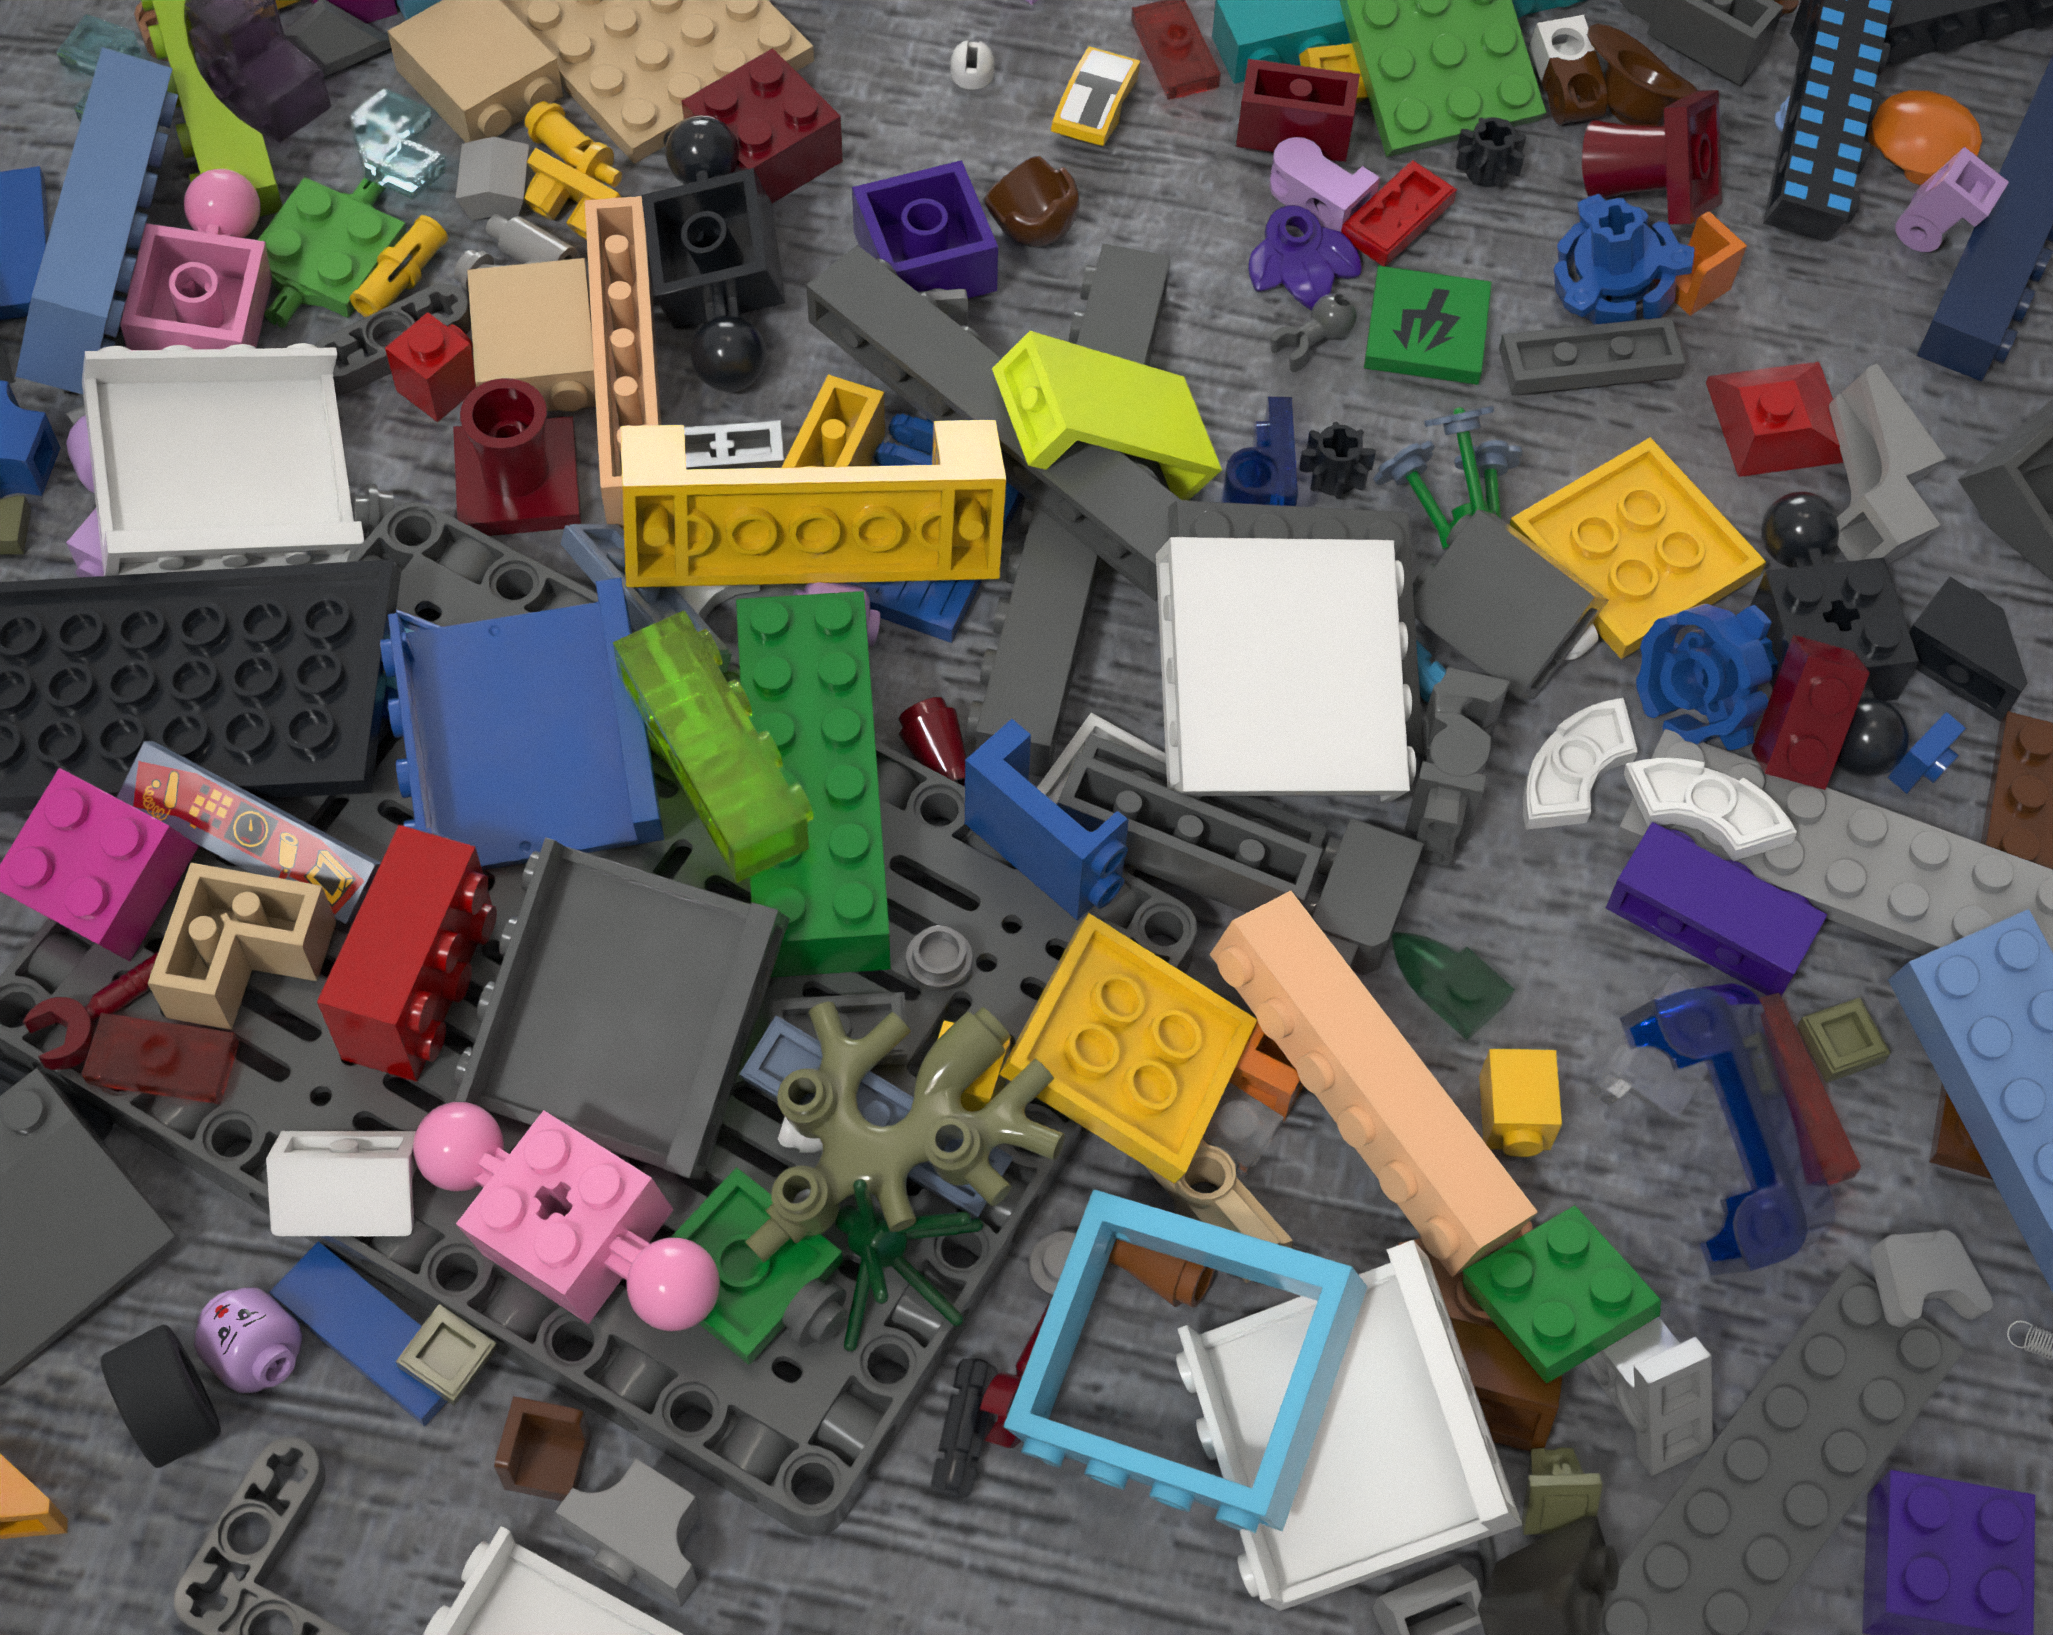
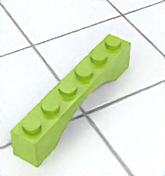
[141,0,283,217]

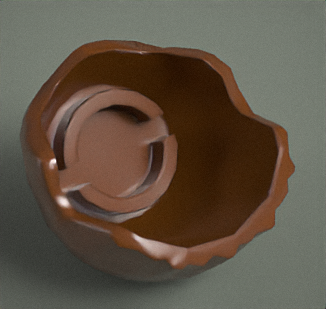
[983,156,1080,247]

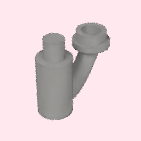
[454,214,578,292]

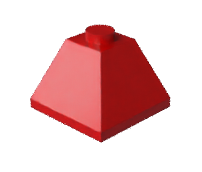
[1706,362,1844,477]

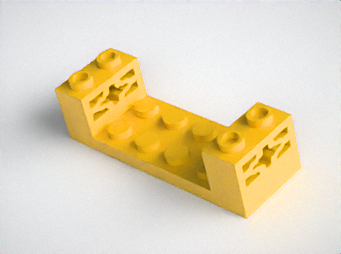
[621,420,1006,587]

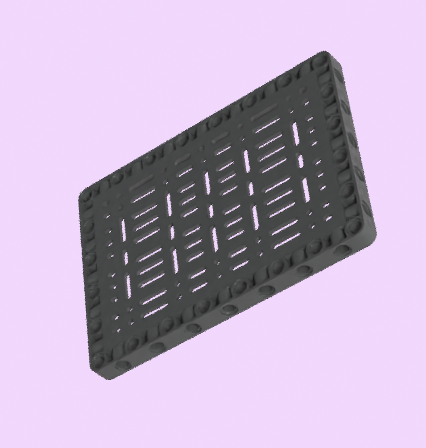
[0,502,1197,1536]

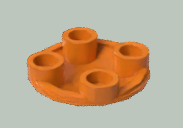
[1867,90,1982,185]

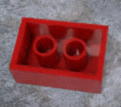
[317,825,497,1082]

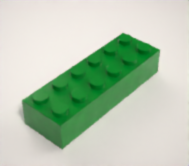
[736,591,891,978]

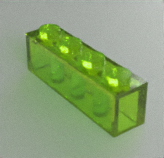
[613,610,814,883]

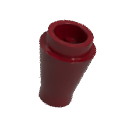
[898,697,967,787]

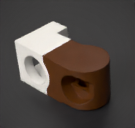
[1527,15,1608,125]

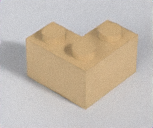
[148,863,336,1030]

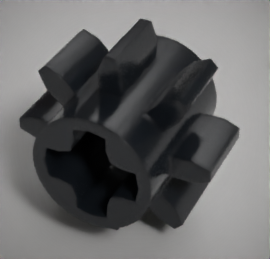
[1455,117,1526,188]
[1299,422,1376,499]

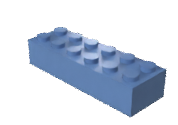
[15,47,178,395]
[1888,909,2053,1293]

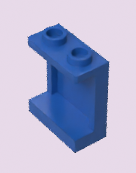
[964,719,1129,921]

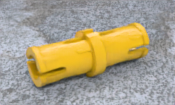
[349,215,448,318]

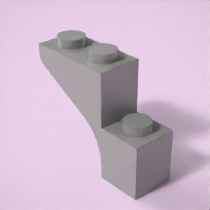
[1829,364,1947,565]

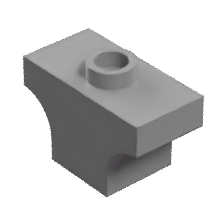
[556,1458,701,1607]

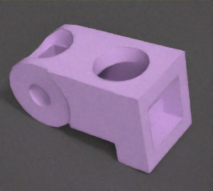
[1269,137,1380,232]
[1895,147,2009,252]

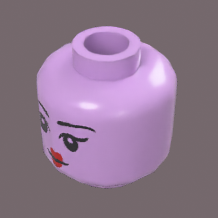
[194,1288,302,1393]

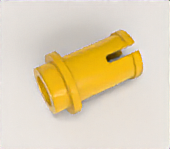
[524,101,595,169]

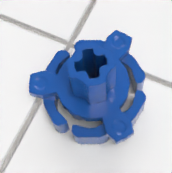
[1554,194,1694,325]
[1636,604,1779,751]

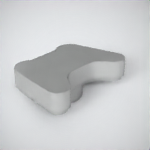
[1870,1230,1993,1328]

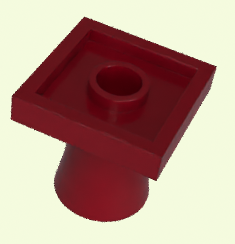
[1582,90,1722,225]
[453,378,582,536]

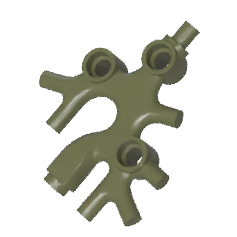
[745,1001,1065,1263]

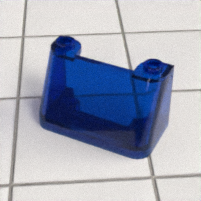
[1620,983,1836,1276]

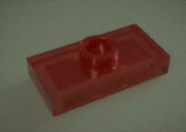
[1131,0,1221,100]
[81,1013,239,1104]

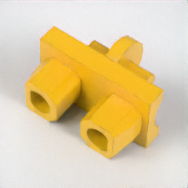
[524,142,622,240]

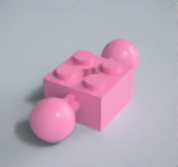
[120,169,272,350]
[413,1102,720,1331]

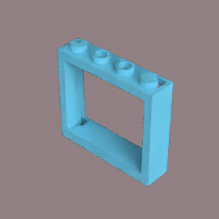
[1003,1189,1368,1534]

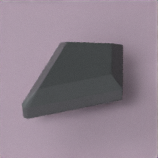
[280,0,391,79]

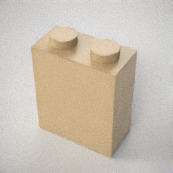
[388,0,563,143]
[467,258,596,412]

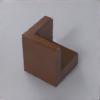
[494,1396,592,1502]

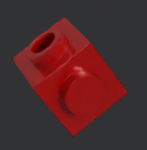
[385,312,476,422]

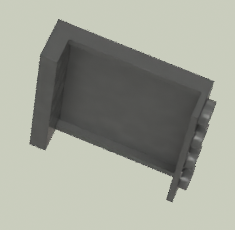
[454,837,790,1180]

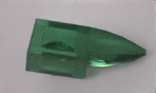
[1392,932,1515,1040]

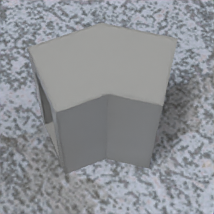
[456,137,529,221]
[1372,1564,1488,1635]

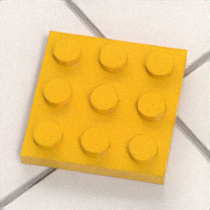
[1509,437,1766,659]
[999,913,1257,1184]

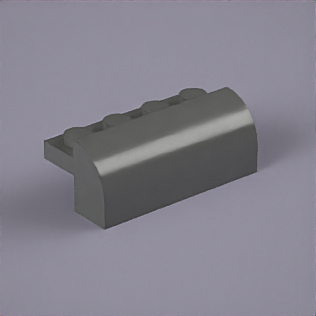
[1057,734,1328,913]

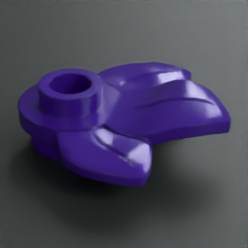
[1248,205,1361,311]

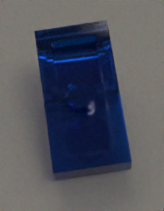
[1221,397,1298,506]

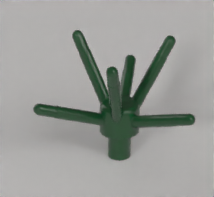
[835,1179,984,1352]

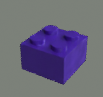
[852,160,998,298]
[1862,1470,2035,1635]

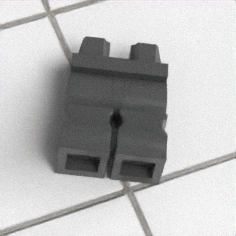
[1404,667,1510,866]

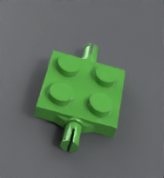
[258,171,406,328]

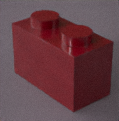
[1236,59,1360,162]
[1751,635,1870,790]

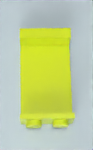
[992,331,1222,501]

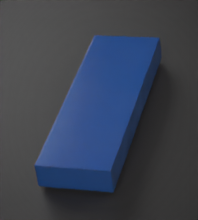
[0,166,49,320]
[269,1241,447,1427]

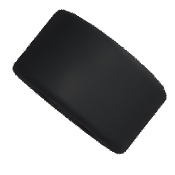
[100,1324,221,1468]

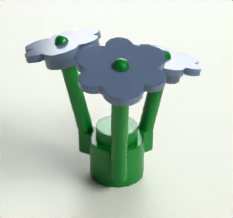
[1373,406,1523,550]

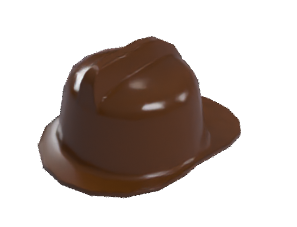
[1587,24,1698,126]

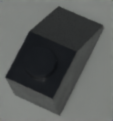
[1909,577,2027,722]

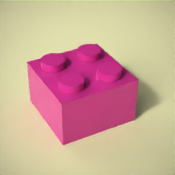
[0,768,199,962]

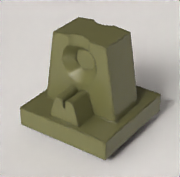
[1521,1447,1602,1535]

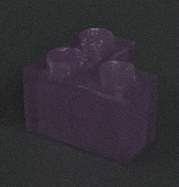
[184,0,332,143]

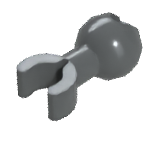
[1270,293,1357,372]

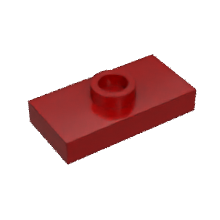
[1341,160,1457,266]

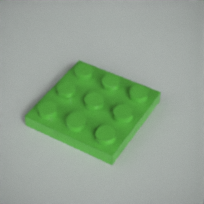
[1339,0,1546,157]

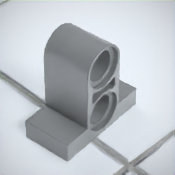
[1585,1317,1713,1476]

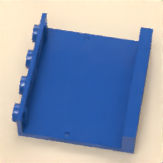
[380,577,665,870]

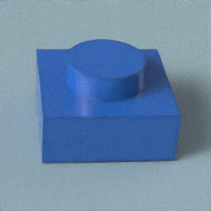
[1887,712,1966,794]

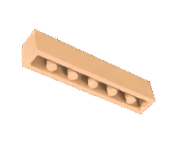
[585,196,661,528]
[1210,891,1538,1277]

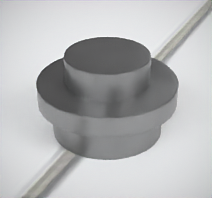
[906,925,973,991]
[1029,1231,1076,1298]

